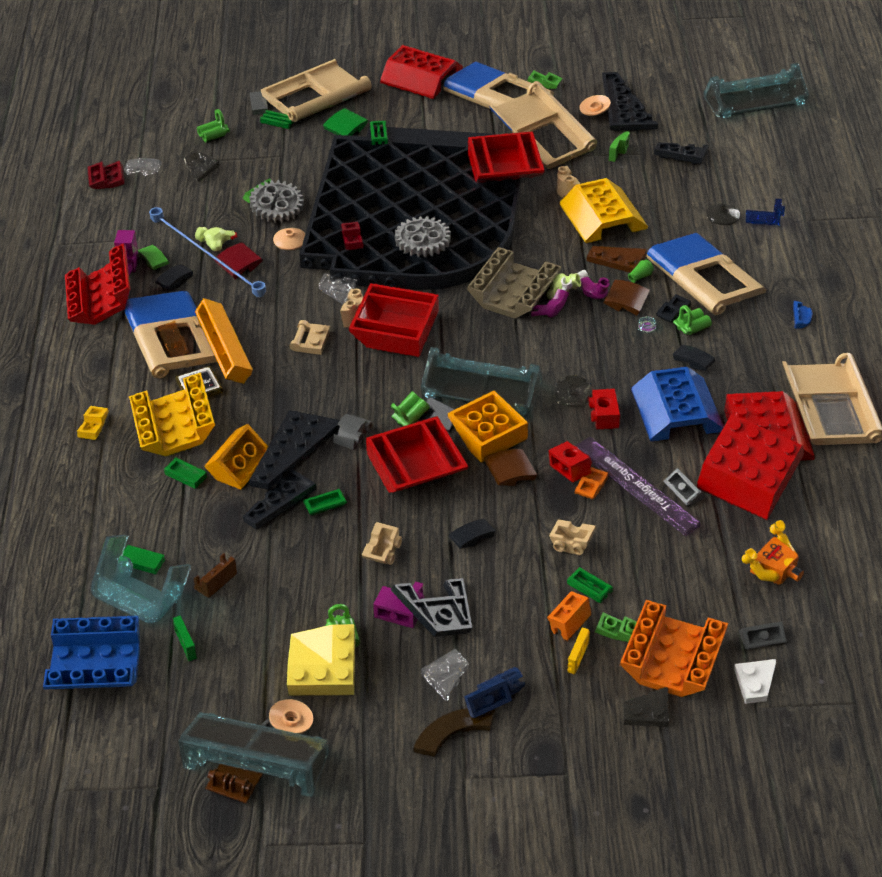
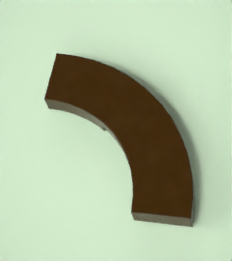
[413,708,495,757]

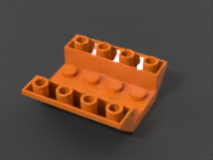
[620,600,728,697]

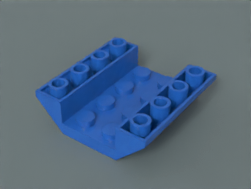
[631,367,724,441]
[43,616,140,690]

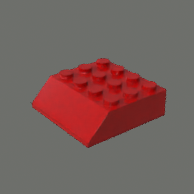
[468,131,544,182]
[349,283,439,357]
[724,391,815,461]
[696,414,804,520]
[366,416,468,492]

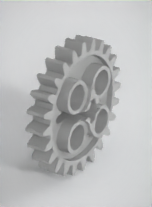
[250,180,304,223]
[395,216,451,257]

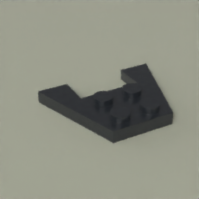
[391,578,472,637]

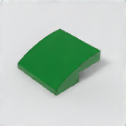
[323,108,369,136]

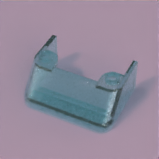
[91,535,191,623]

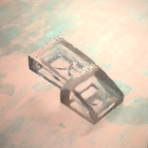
[124,158,162,176]

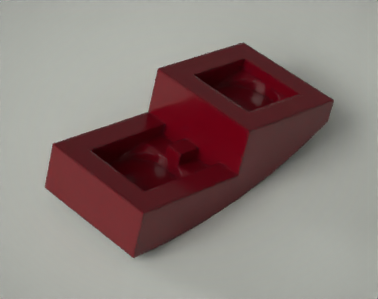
[341,222,363,250]

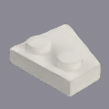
[734,659,776,704]

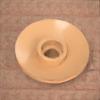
[580,95,611,116]
[273,228,306,250]
[269,699,313,735]

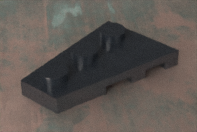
[654,142,709,164]

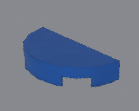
[793,301,813,329]

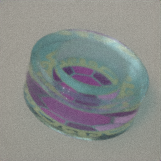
[638,316,656,333]

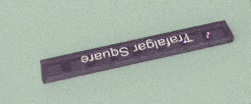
[576,437,700,536]

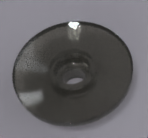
[706,203,740,225]

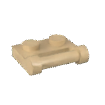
[290,320,330,355]

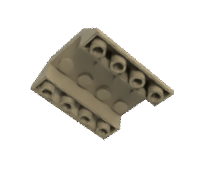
[467,247,561,318]

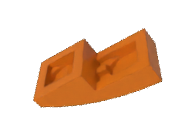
[575,467,608,499]

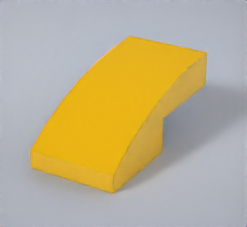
[77,406,108,440]

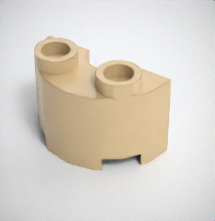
[557,166,580,198]
[340,289,363,327]
[549,520,595,555]
[362,522,402,565]

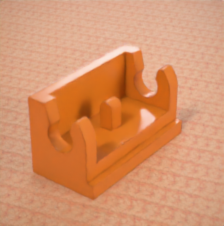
[547,591,591,641]

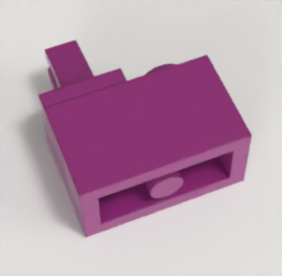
[114,230,139,275]
[373,581,424,628]

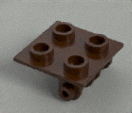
[205,753,267,803]

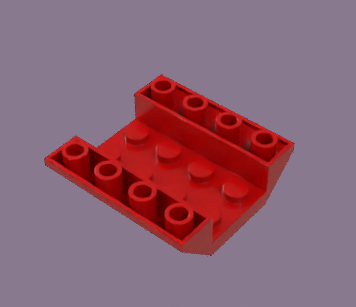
[380,45,463,99]
[65,243,130,325]

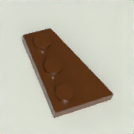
[586,246,647,273]

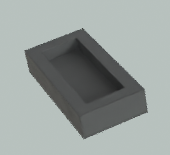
[250,91,268,115]

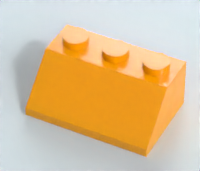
[204,424,268,489]

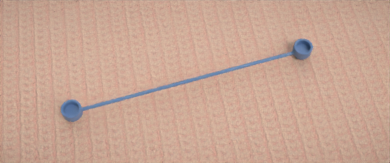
[149,207,266,297]

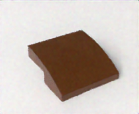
[603,280,650,316]
[484,449,537,486]

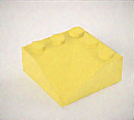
[287,624,355,696]

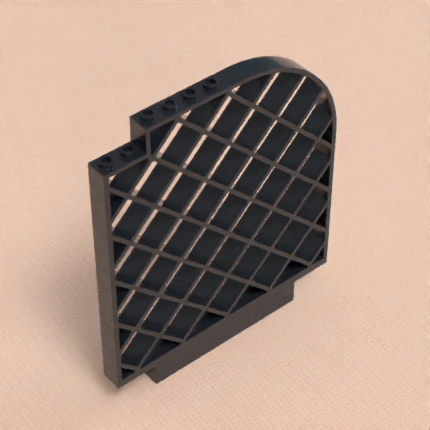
[299,126,522,290]

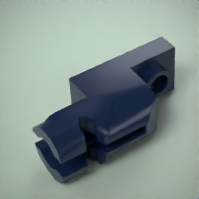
[464,667,525,718]

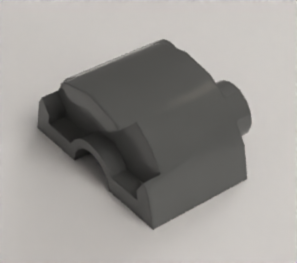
[333,414,373,450]

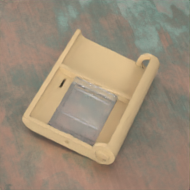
[782,353,882,445]

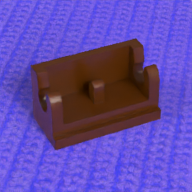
[194,553,237,598]

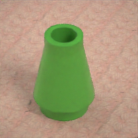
[628,260,654,283]

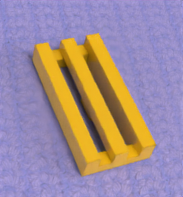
[567,627,590,674]

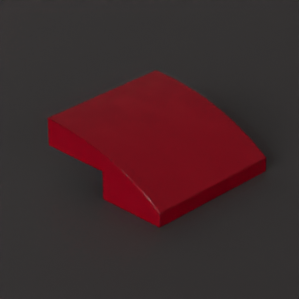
[87,161,125,189]
[213,243,263,280]

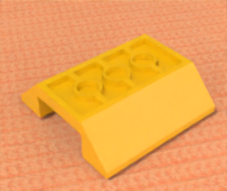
[560,178,648,243]
[129,372,215,456]

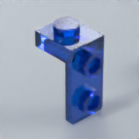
[746,198,785,225]

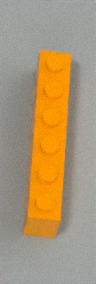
[195,298,253,384]

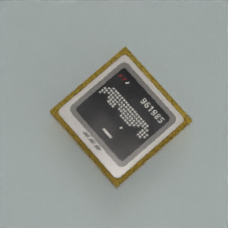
[175,365,223,397]

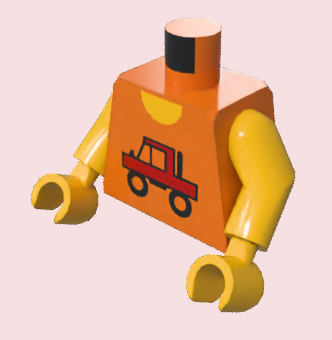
[742,520,804,584]

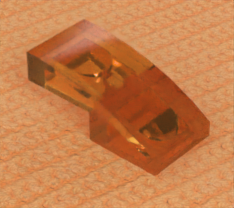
[157,321,189,358]

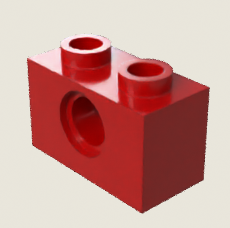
[589,389,620,429]
[548,441,592,482]

